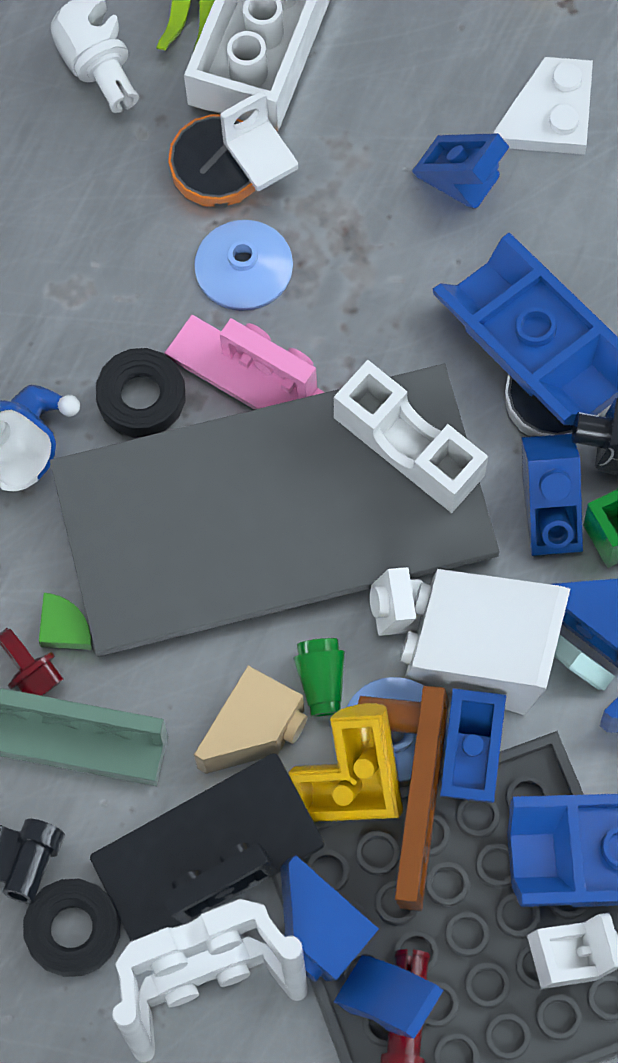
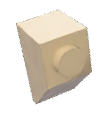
[194,666,308,774]

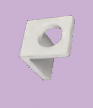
[220,90,298,191]

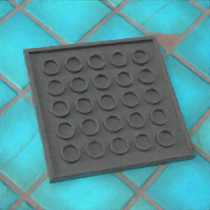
[271,731,618,1063]

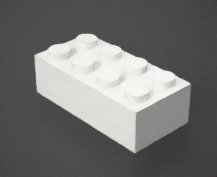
[184,0,330,131]

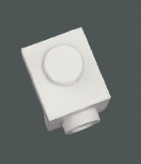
[370,567,423,636]
[527,913,618,989]

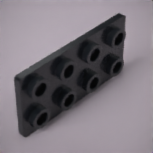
[90,753,325,942]

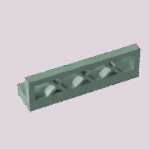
[0,688,168,786]

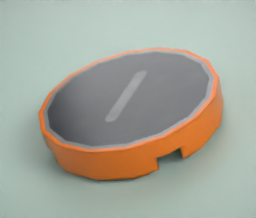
[168,114,256,207]

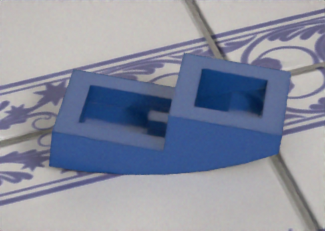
[333,955,444,1039]

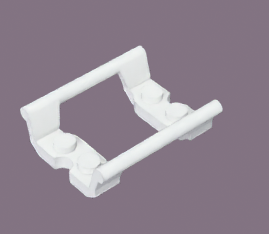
[112,899,308,1062]

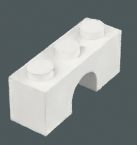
[334,360,488,513]

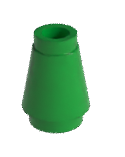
[293,638,345,717]

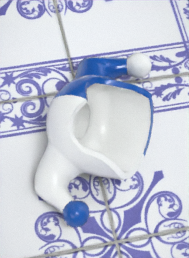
[0,385,80,492]

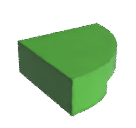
[39,593,93,650]

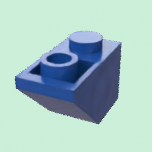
[521,434,583,556]

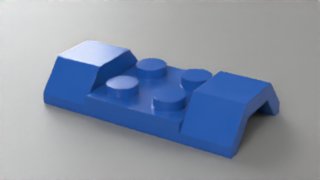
[433,232,618,425]
[507,794,618,907]

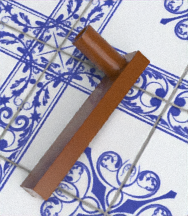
[358,686,449,911]

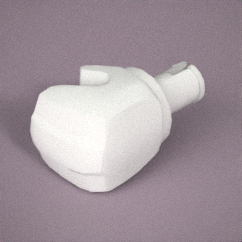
[51,0,139,113]

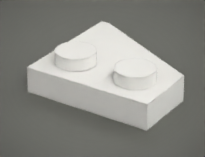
[493,57,593,155]

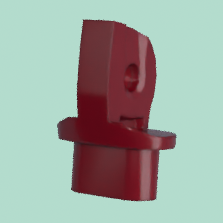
[0,628,64,696]

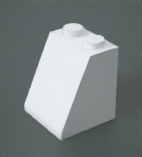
[400,569,570,715]

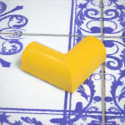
[288,703,403,822]

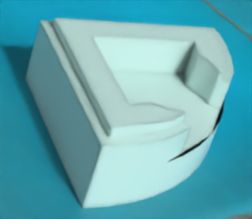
[554,634,615,691]

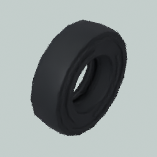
[96,348,186,438]
[23,879,120,977]

